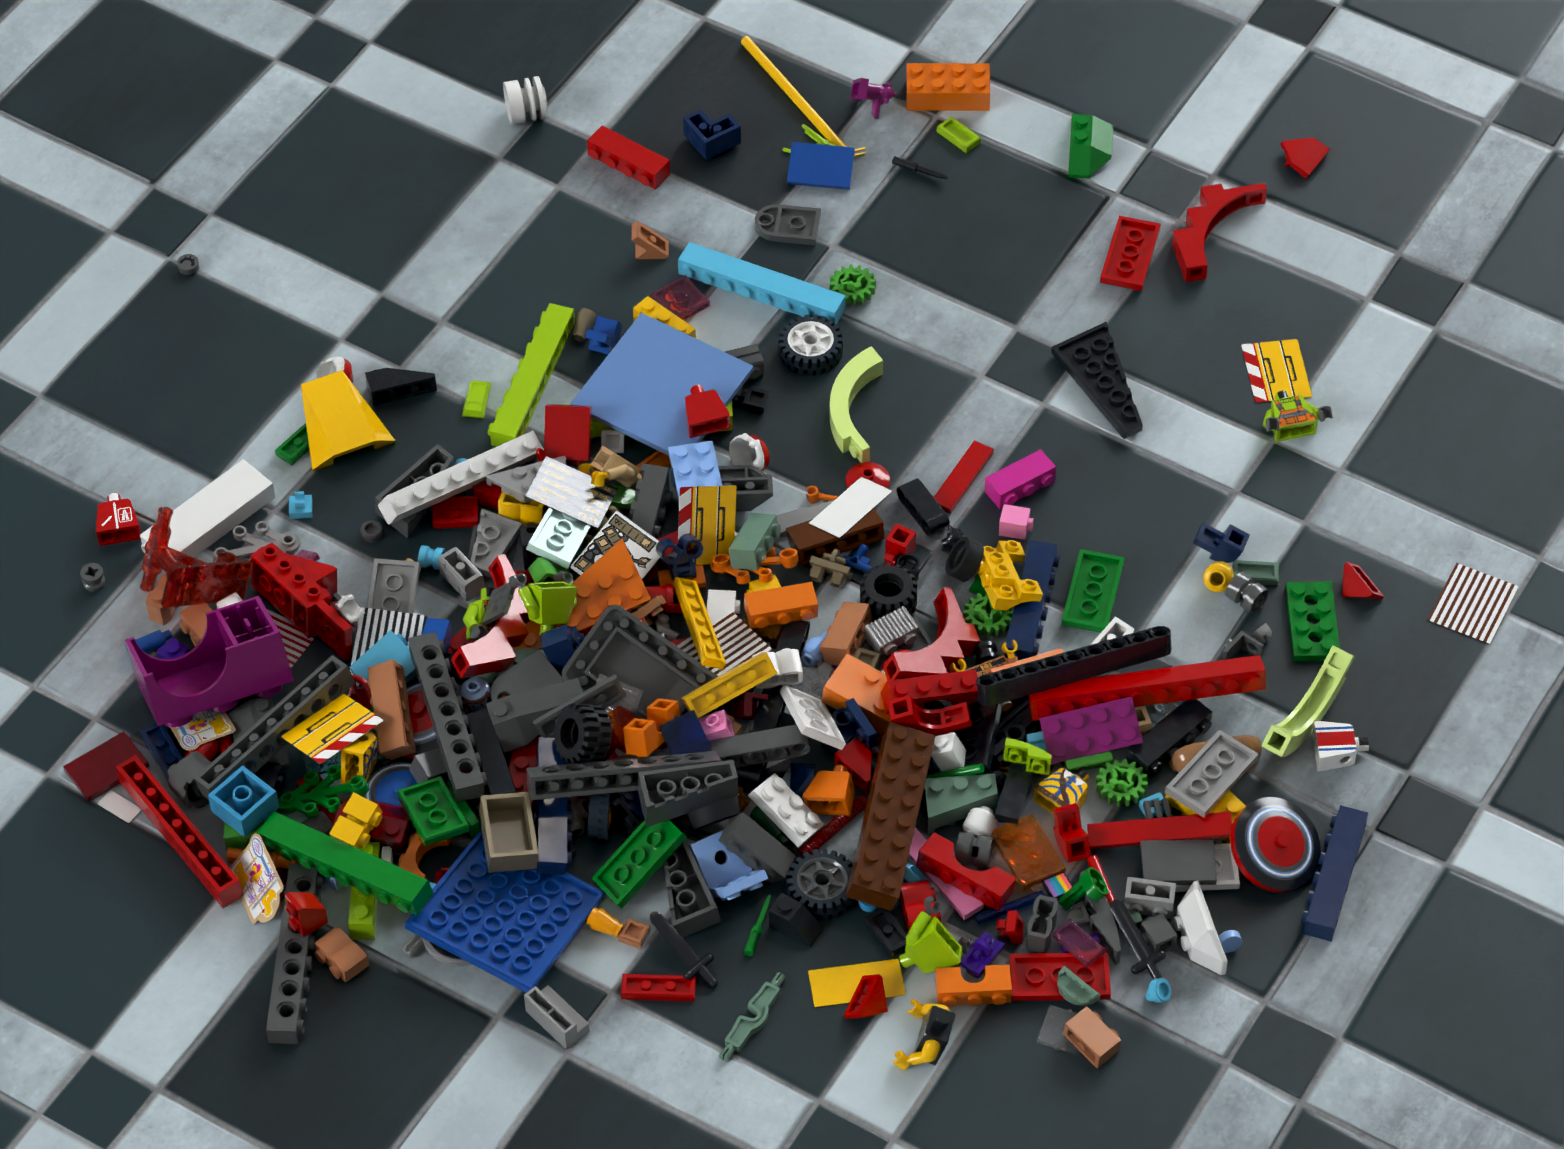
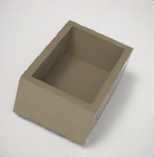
[479,792,539,873]

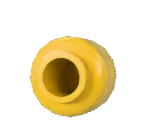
[1203,561,1234,593]

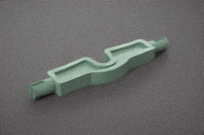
[719,972,786,1062]

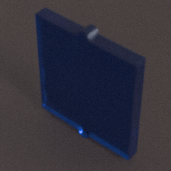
[658,710,711,755]

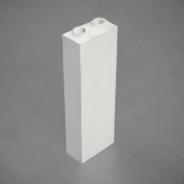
[140,459,275,572]

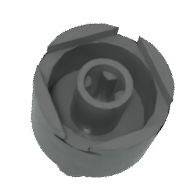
[168,751,211,808]

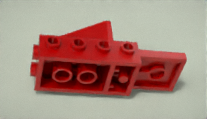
[250,542,353,661]

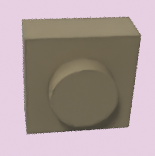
[854,647,880,669]

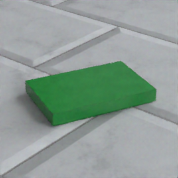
[397,776,470,846]

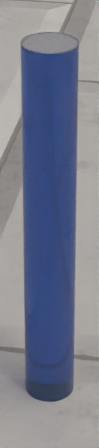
[975,890,1044,924]

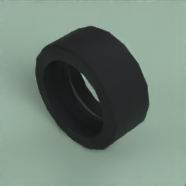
[945,536,984,582]

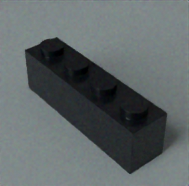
[1126,699,1212,779]

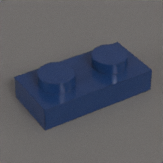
[844,698,877,749]

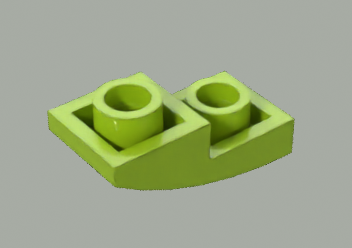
[1003,738,1052,775]

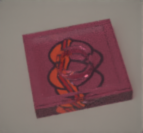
[650,275,710,320]

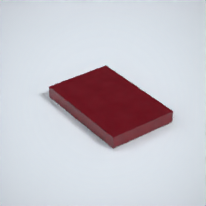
[63,731,150,802]

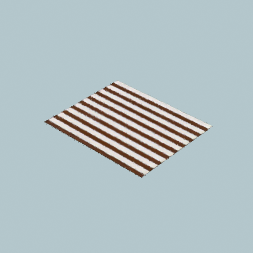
[1427,563,1519,644]
[677,609,774,677]

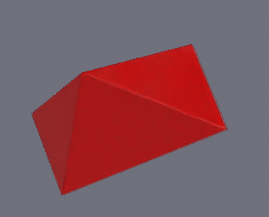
[1342,562,1384,600]
[843,974,888,1019]

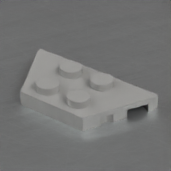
[486,456,566,503]

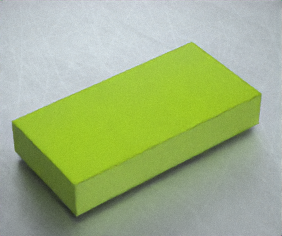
[937,116,981,153]

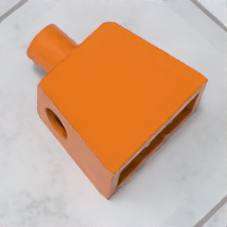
[802,765,855,816]

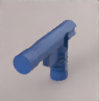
[843,544,876,574]

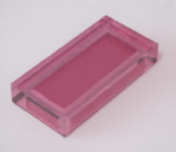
[1052,919,1105,967]

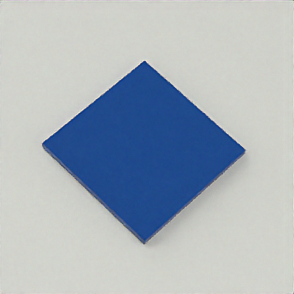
[404,829,606,993]

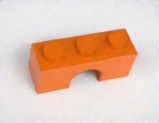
[623,698,681,758]
[935,964,1012,1007]

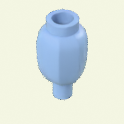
[801,632,827,667]

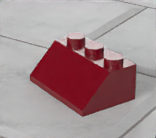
[332,796,414,854]

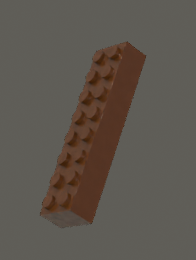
[845,721,935,911]

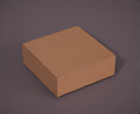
[618,918,651,949]

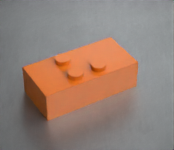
[821,654,926,735]

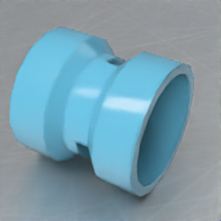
[418,545,446,570]

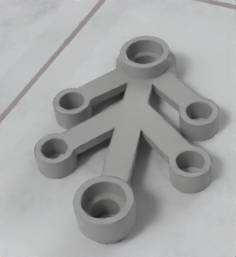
[212,521,300,576]

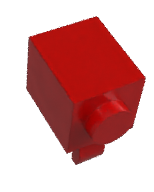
[884,523,916,566]

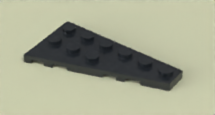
[1051,321,1143,439]

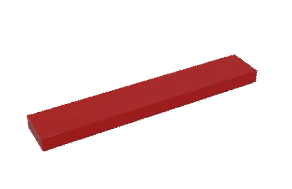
[1087,811,1232,849]

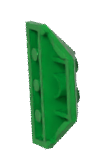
[1068,114,1113,179]

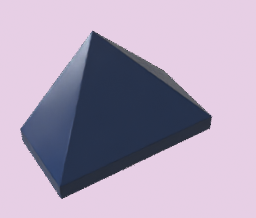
[790,763,815,802]

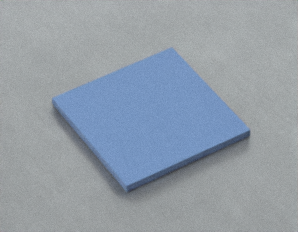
[570,313,754,456]

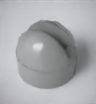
[1252,623,1272,643]

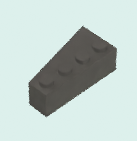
[630,463,673,539]
[663,839,721,938]

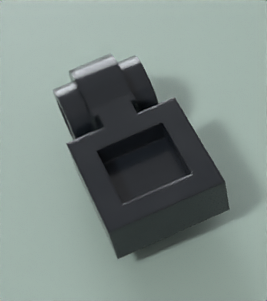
[732,386,770,413]

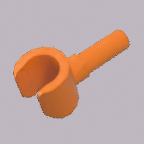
[806,486,838,504]

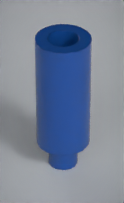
[125,629,172,654]

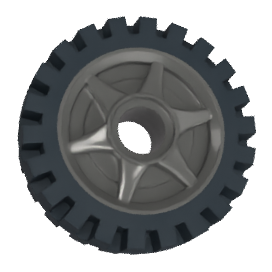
[786,849,856,920]

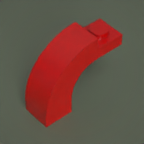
[888,695,972,736]

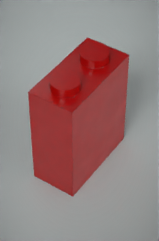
[544,404,592,465]

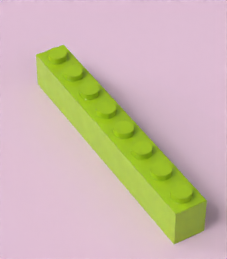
[488,303,575,447]

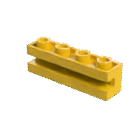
[681,652,778,720]

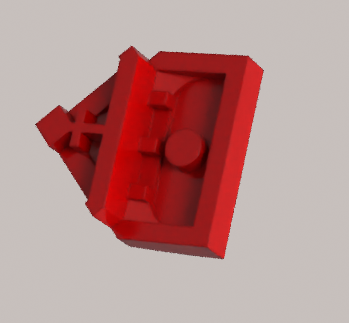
[1281,137,1330,179]

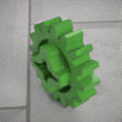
[829,264,876,306]
[963,593,1013,638]
[1096,759,1148,807]

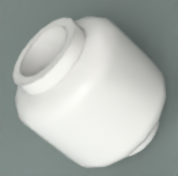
[962,806,998,838]

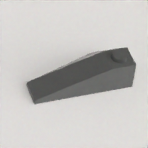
[486,678,583,754]

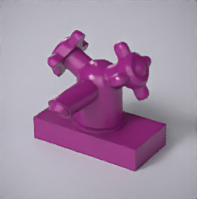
[850,78,896,119]

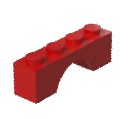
[880,670,978,714]
[916,832,1016,911]

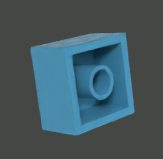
[208,765,279,837]

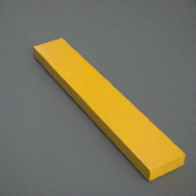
[673,577,726,669]

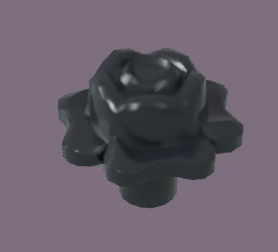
[941,525,965,548]

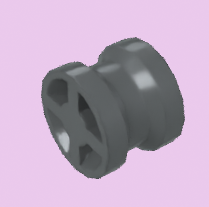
[80,563,106,592]

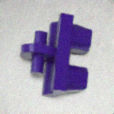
[959,931,1005,979]

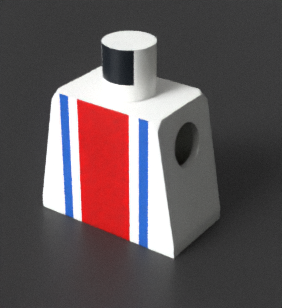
[1312,721,1369,771]

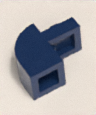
[1193,522,1250,563]

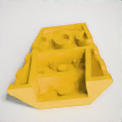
[301,370,396,471]

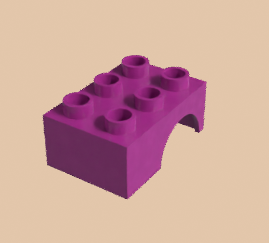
[125,596,294,727]

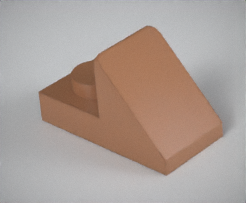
[632,221,669,259]

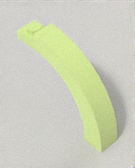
[830,346,883,463]
[1261,645,1355,757]

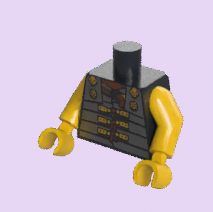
[892,999,956,1070]

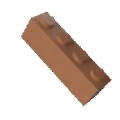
[367,659,416,760]

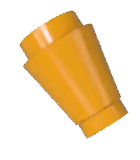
[586,907,624,938]

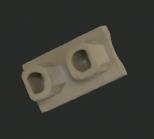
[809,549,853,589]

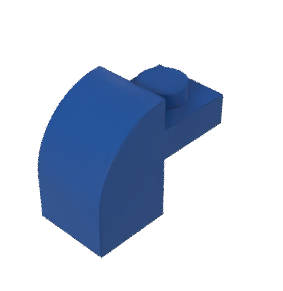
[585,316,623,354]

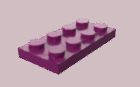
[1039,696,1143,765]

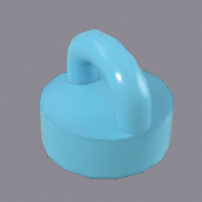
[902,864,925,884]
[1145,978,1171,1004]

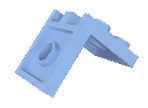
[689,830,768,901]

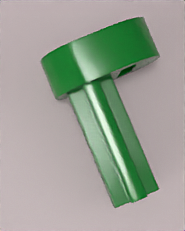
[1058,867,1108,910]

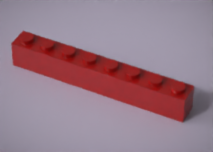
[116,755,243,908]

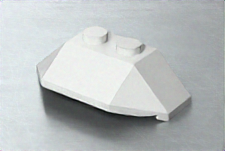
[1173,881,1228,975]

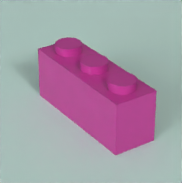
[985,449,1056,509]

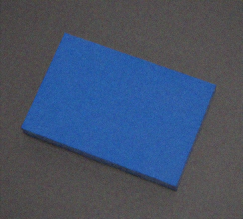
[787,142,855,190]

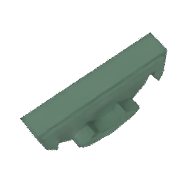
[1057,966,1101,1006]

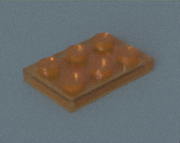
[991,814,1066,890]

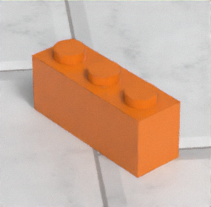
[744,582,818,629]

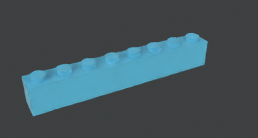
[678,242,846,325]

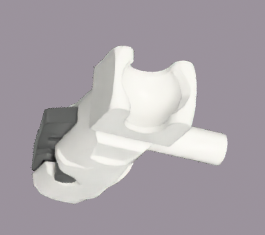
[330,592,365,629]

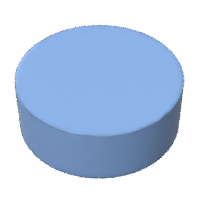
[1218,930,1242,953]

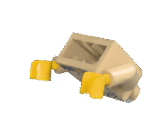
[578,445,642,488]

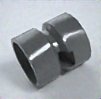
[1225,572,1269,614]
[955,832,993,868]

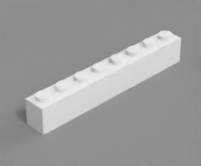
[378,431,544,525]

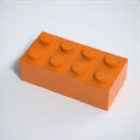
[906,63,990,111]

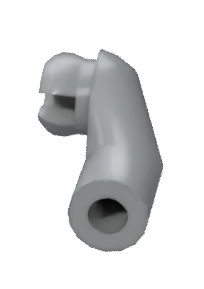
[654,613,681,641]

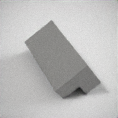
[524,985,590,1050]

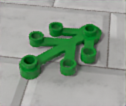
[278,765,369,818]

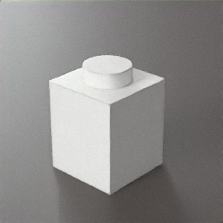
[931,732,966,772]

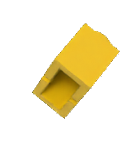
[329,792,383,850]

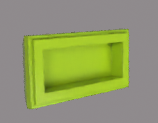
[462,380,491,418]

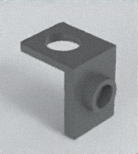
[1222,631,1264,660]

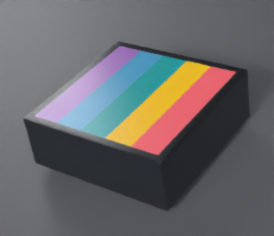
[1042,872,1073,901]

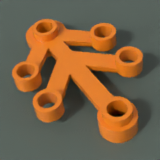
[710,545,799,584]

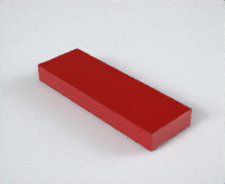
[621,974,696,1001]

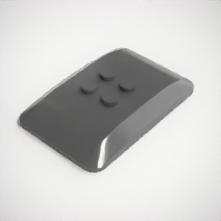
[562,605,718,749]

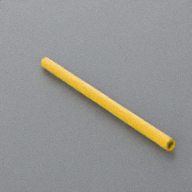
[741,36,847,147]

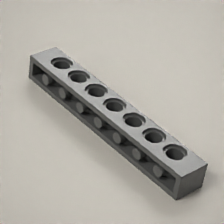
[408,632,488,802]
[194,655,355,800]
[526,751,721,800]
[266,864,324,1044]

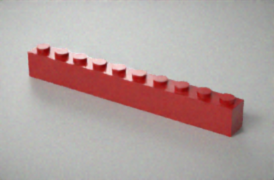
[1028,655,1266,721]

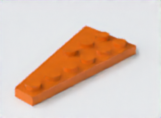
[519,539,651,649]

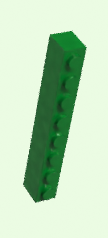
[257,811,434,916]

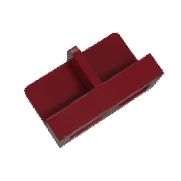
[719,692,768,720]

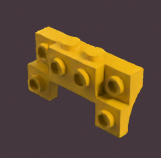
[976,540,1043,611]

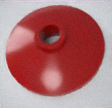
[845,462,890,489]

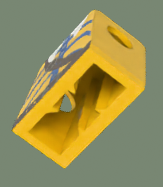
[341,732,378,784]
[1033,768,1089,815]

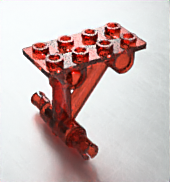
[140,507,253,608]

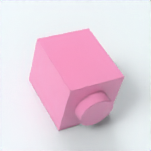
[999,504,1034,540]

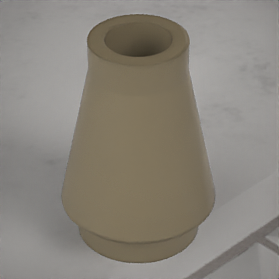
[572,308,596,342]

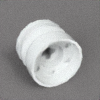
[503,76,547,125]

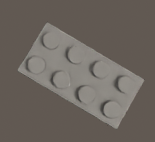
[1164,730,1259,818]

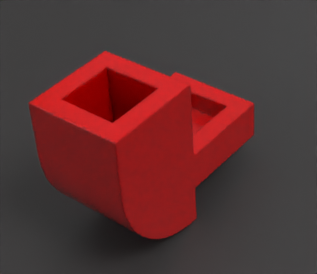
[1053,803,1091,863]

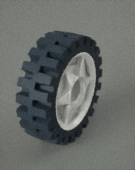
[778,315,843,376]

